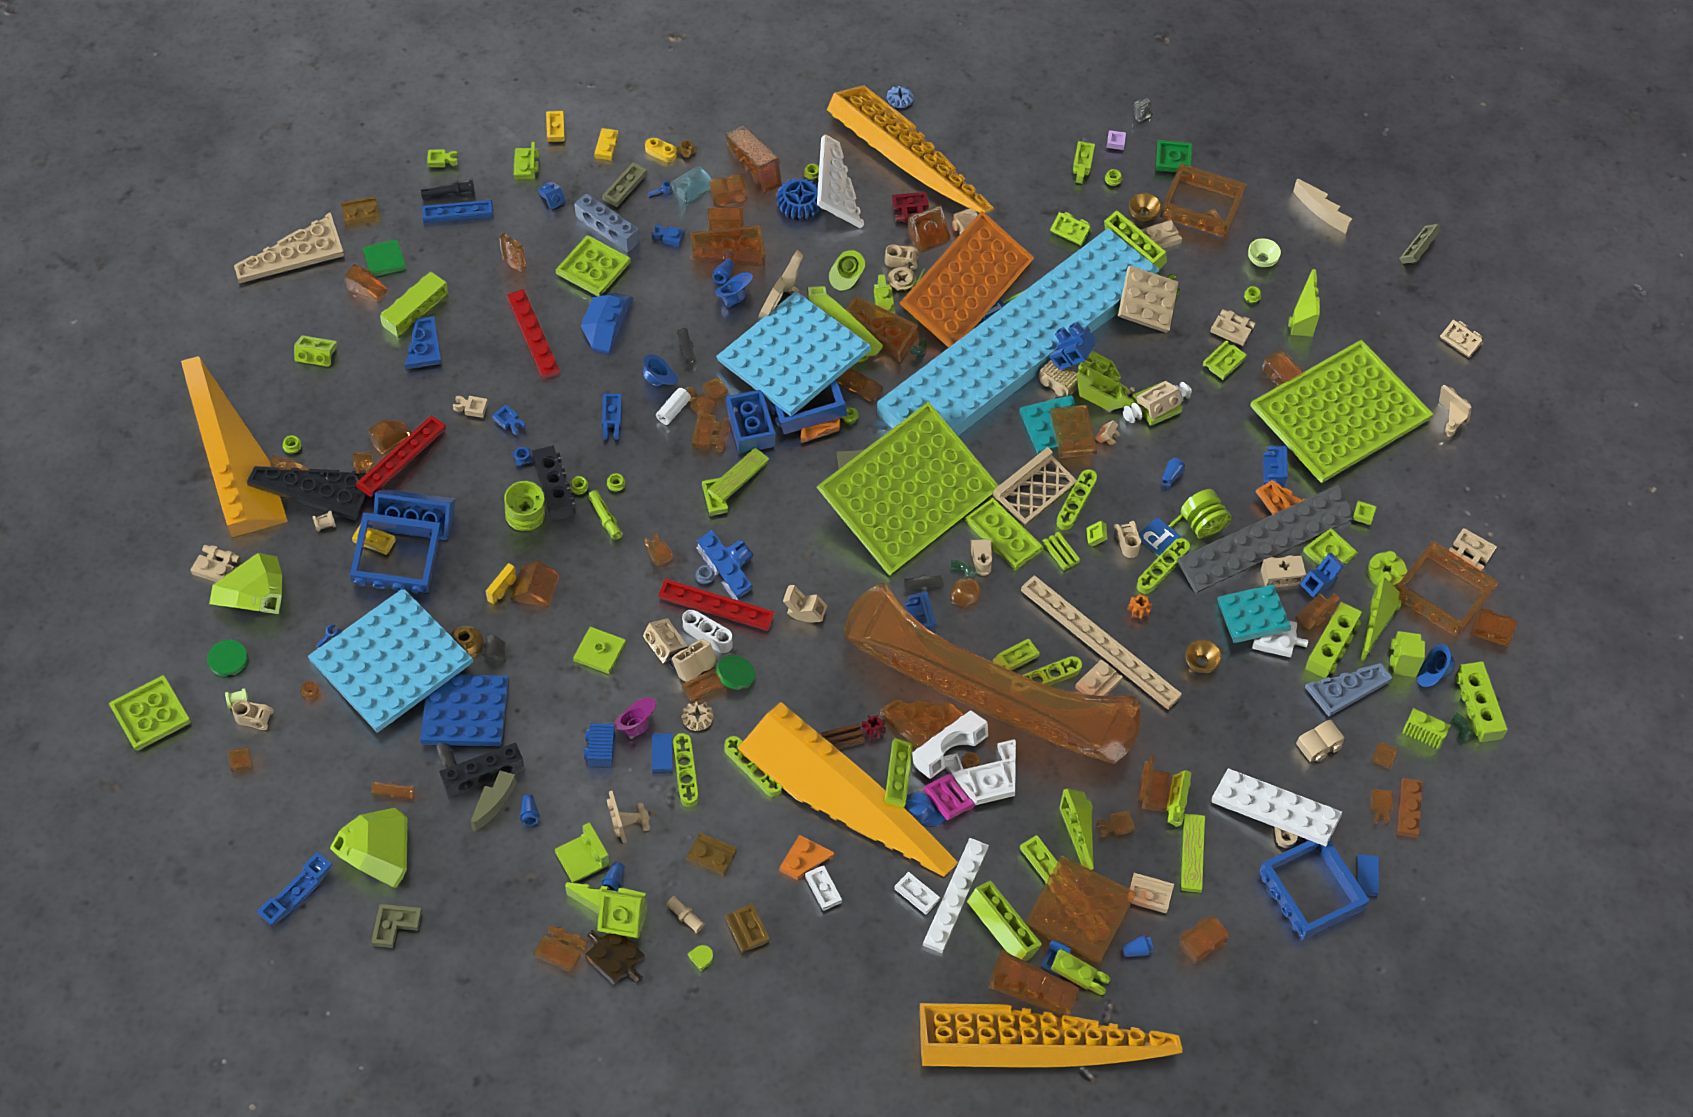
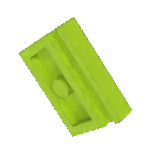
[1203,340,1247,380]

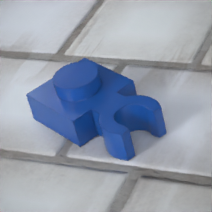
[652,225,685,247]
[492,404,526,435]

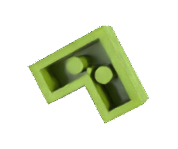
[1390,631,1425,677]

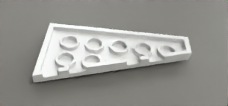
[817,134,864,229]

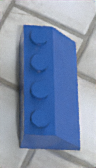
[374,489,456,540]

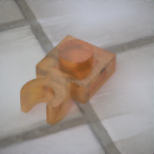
[353,452,373,473]
[644,533,674,567]
[1371,789,1393,825]
[1096,810,1135,837]

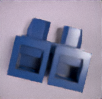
[1049,322,1096,370]

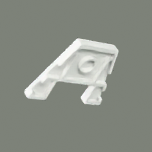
[944,739,1016,805]

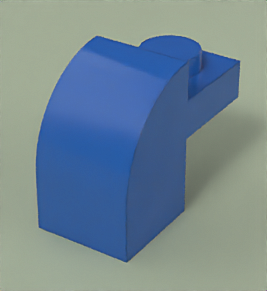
[1300,553,1345,597]

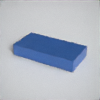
[652,733,673,773]
[1357,854,1379,897]

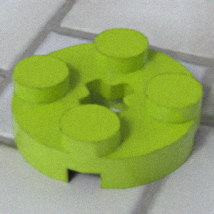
[1367,551,1407,588]

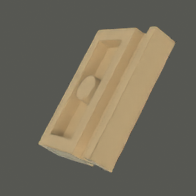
[1140,220,1182,249]
[1075,659,1123,705]
[1126,873,1174,914]

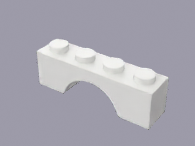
[912,710,989,779]

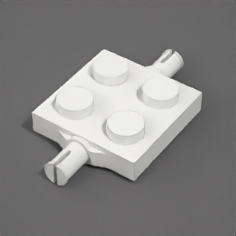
[1252,621,1308,657]

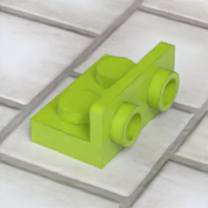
[514,142,539,179]
[1050,212,1092,246]
[294,336,337,367]

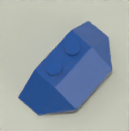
[581,293,633,354]

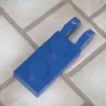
[602,394,622,440]

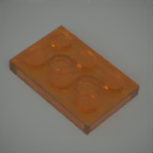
[1050,405,1097,458]

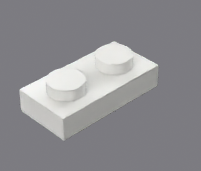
[805,865,842,911]
[895,872,940,915]

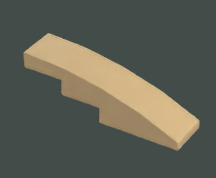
[1293,179,1352,234]

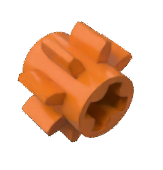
[1128,594,1153,619]

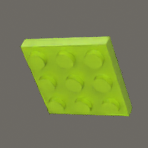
[556,235,631,296]
[109,675,191,751]

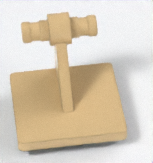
[1439,384,1472,437]
[606,791,650,843]

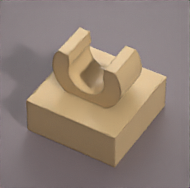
[1095,421,1120,445]

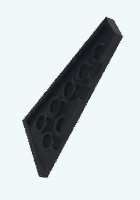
[247,466,367,521]

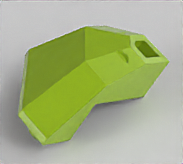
[209,553,282,614]
[330,808,407,888]

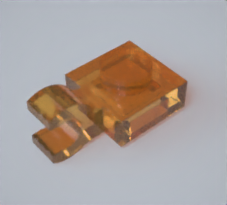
[685,386,716,418]

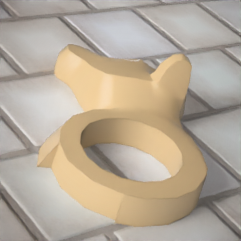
[758,250,803,319]

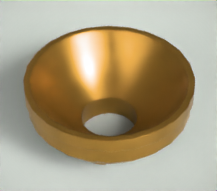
[1129,193,1161,221]
[450,626,484,658]
[1185,639,1222,673]

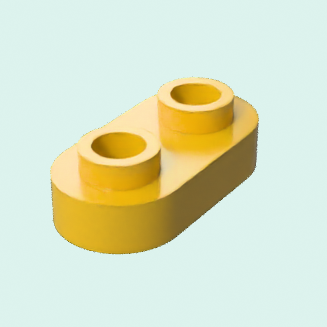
[645,138,677,162]

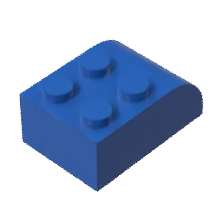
[726,390,775,454]

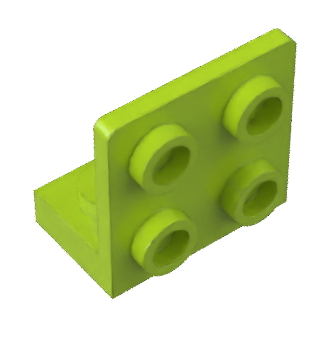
[555,822,610,883]

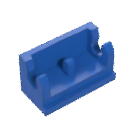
[1263,446,1288,487]
[905,591,936,637]

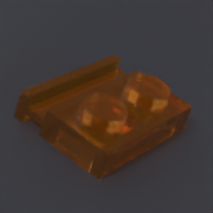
[499,233,526,272]

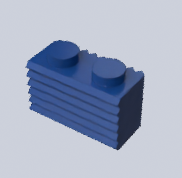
[584,723,615,767]

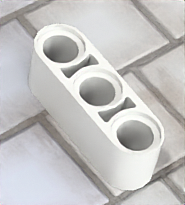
[682,610,733,653]

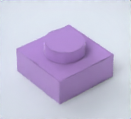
[1106,130,1126,150]

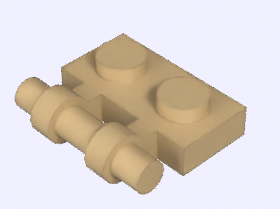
[1210,309,1256,346]
[1447,528,1497,572]
[190,545,241,582]

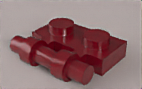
[892,192,931,223]

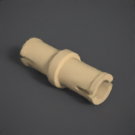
[666,896,705,933]

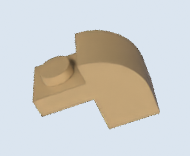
[783,585,827,623]

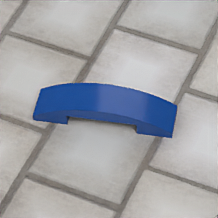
[256,851,332,926]

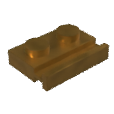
[341,196,381,226]
[686,832,737,876]
[725,903,770,953]

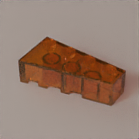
[725,126,782,194]
[690,225,766,266]
[846,295,918,364]
[989,949,1079,1016]

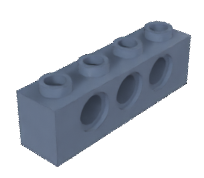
[574,193,640,253]

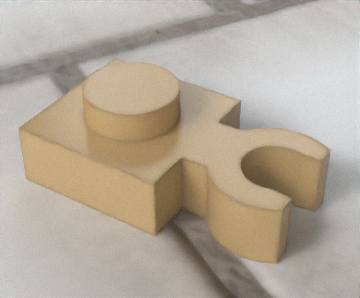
[453,396,488,418]

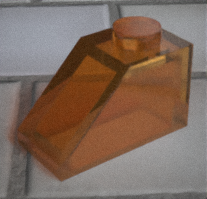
[344,264,387,303]
[368,420,412,454]

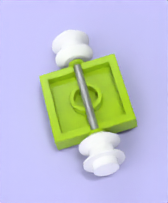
[1123,381,1192,426]

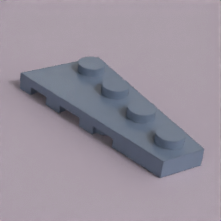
[1305,663,1393,717]

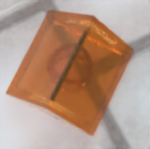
[907,205,951,251]
[510,560,559,608]

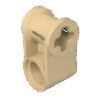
[884,244,919,270]
[1114,521,1141,558]
[971,539,992,576]
[232,700,274,730]

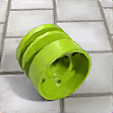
[504,481,545,531]
[1181,489,1232,539]

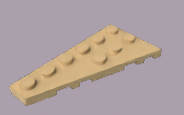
[234,212,344,283]

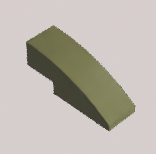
[470,771,517,831]

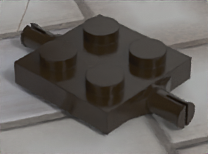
[585,930,645,985]

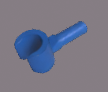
[648,180,672,197]
[316,625,341,648]

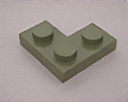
[371,904,422,948]

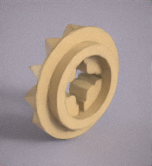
[888,267,916,292]
[681,701,713,731]

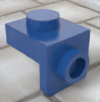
[538,182,566,209]
[1040,940,1071,978]

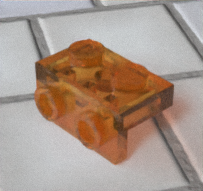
[1295,593,1340,631]

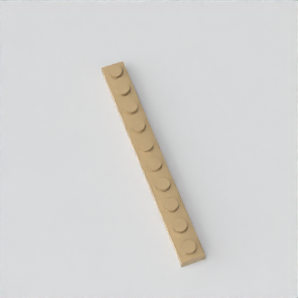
[1021,575,1182,710]

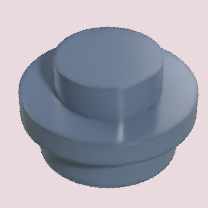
[695,565,715,584]

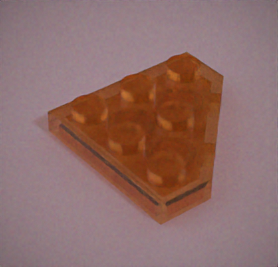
[880,700,963,749]

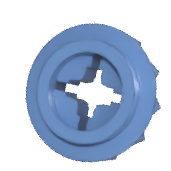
[887,85,914,108]

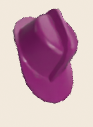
[614,697,656,739]

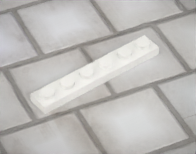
[923,838,989,953]

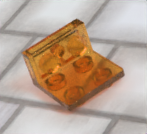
[1139,755,1171,812]

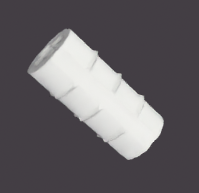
[656,388,691,425]

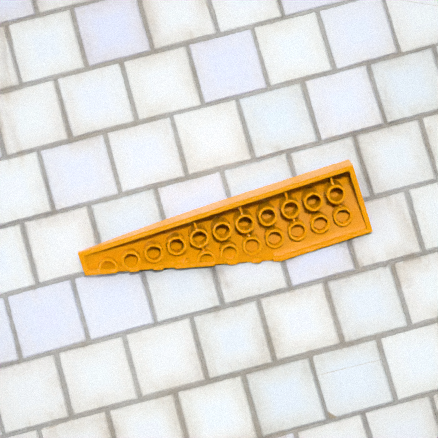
[827,85,994,214]
[181,356,288,538]
[738,702,958,877]
[920,1003,1182,1067]

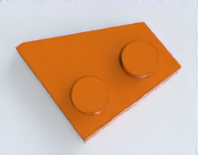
[801,409,840,443]
[1256,480,1306,514]
[779,835,834,880]

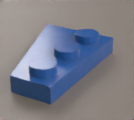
[404,316,442,369]

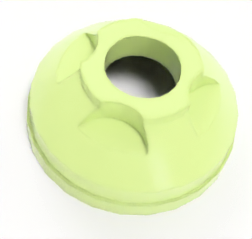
[1248,238,1281,267]

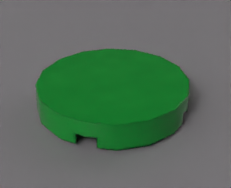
[207,640,248,677]
[716,655,755,690]

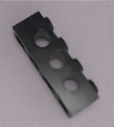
[532,445,576,521]
[439,742,525,799]

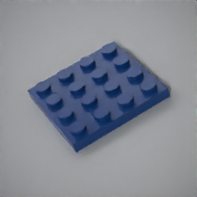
[420,675,509,746]

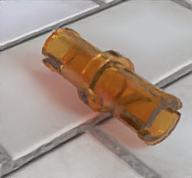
[372,781,415,799]

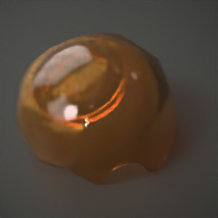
[950,577,981,607]

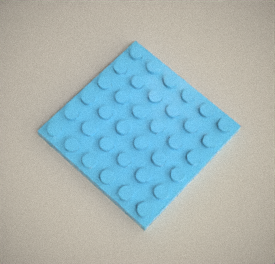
[717,291,871,416]
[308,589,473,733]

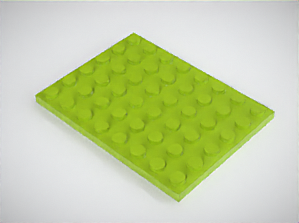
[1250,339,1434,483]
[817,401,999,576]

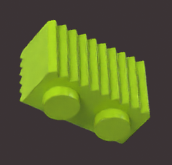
[1403,708,1451,749]

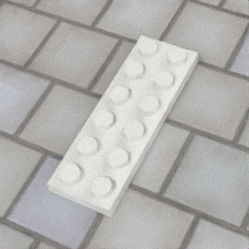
[1212,768,1342,846]

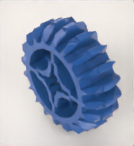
[777,177,822,220]

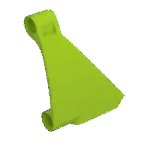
[807,286,883,362]

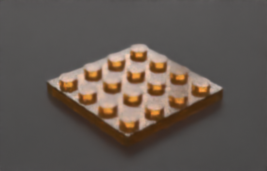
[1025,856,1136,964]

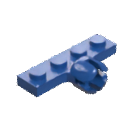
[697,530,754,599]

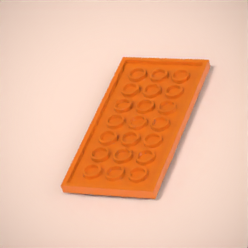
[899,211,1034,348]

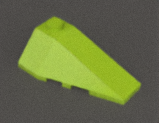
[1289,269,1320,337]
[1361,576,1401,661]
[1060,788,1094,879]
[565,882,648,933]

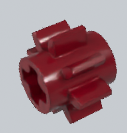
[862,715,886,740]

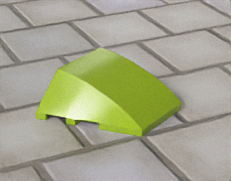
[1077,351,1136,410]

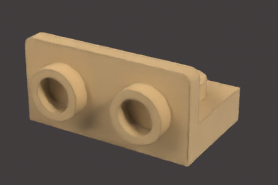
[1440,320,1483,358]
[1136,381,1181,419]
[643,618,688,663]

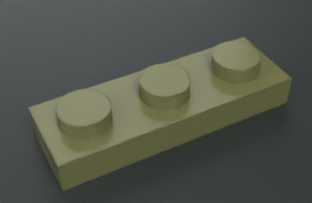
[602,162,647,207]
[1399,224,1442,264]

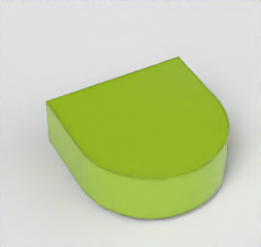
[688,945,713,971]

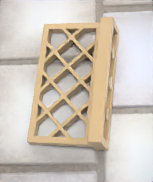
[992,447,1077,526]

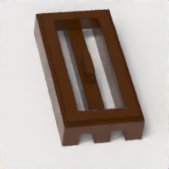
[821,723,865,750]

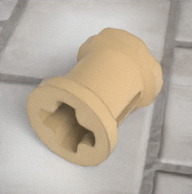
[312,511,336,532]

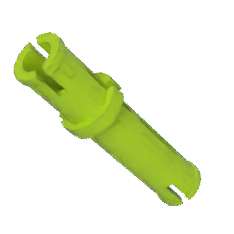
[588,490,623,540]

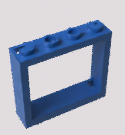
[768,380,847,434]
[350,513,441,594]
[1259,840,1370,940]

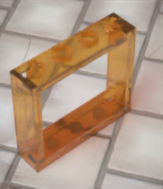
[1160,164,1247,238]
[1396,541,1498,638]

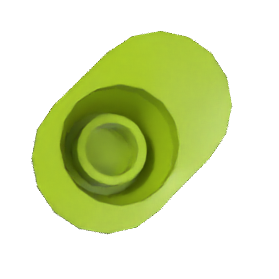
[829,250,865,290]

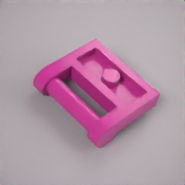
[923,773,976,821]

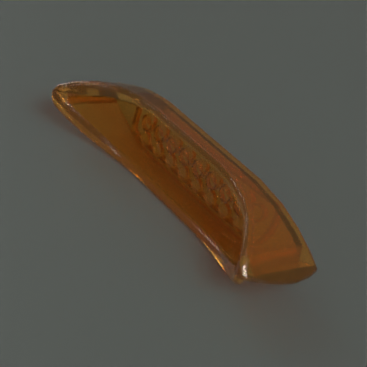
[844,583,1141,764]

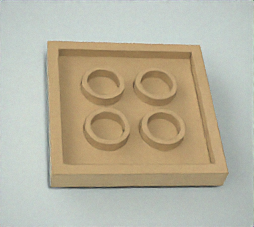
[1118,265,1178,333]

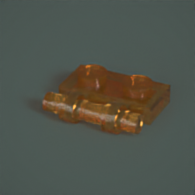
[692,413,730,452]
[533,925,588,973]

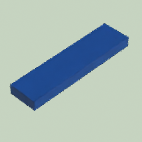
[422,200,494,224]

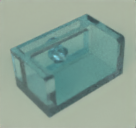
[671,165,712,205]

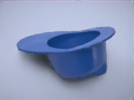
[715,272,753,307]
[643,354,678,386]
[1417,644,1455,687]
[904,792,945,827]

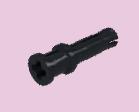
[420,178,475,199]

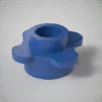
[512,447,533,466]

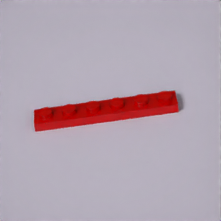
[507,289,560,379]
[357,415,446,497]
[658,579,775,631]

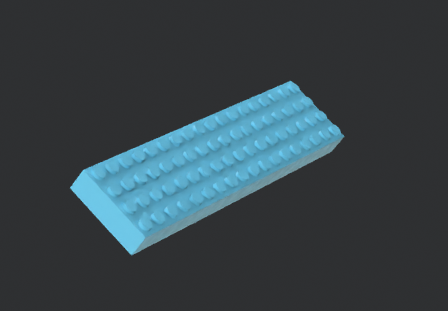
[877,228,1159,436]

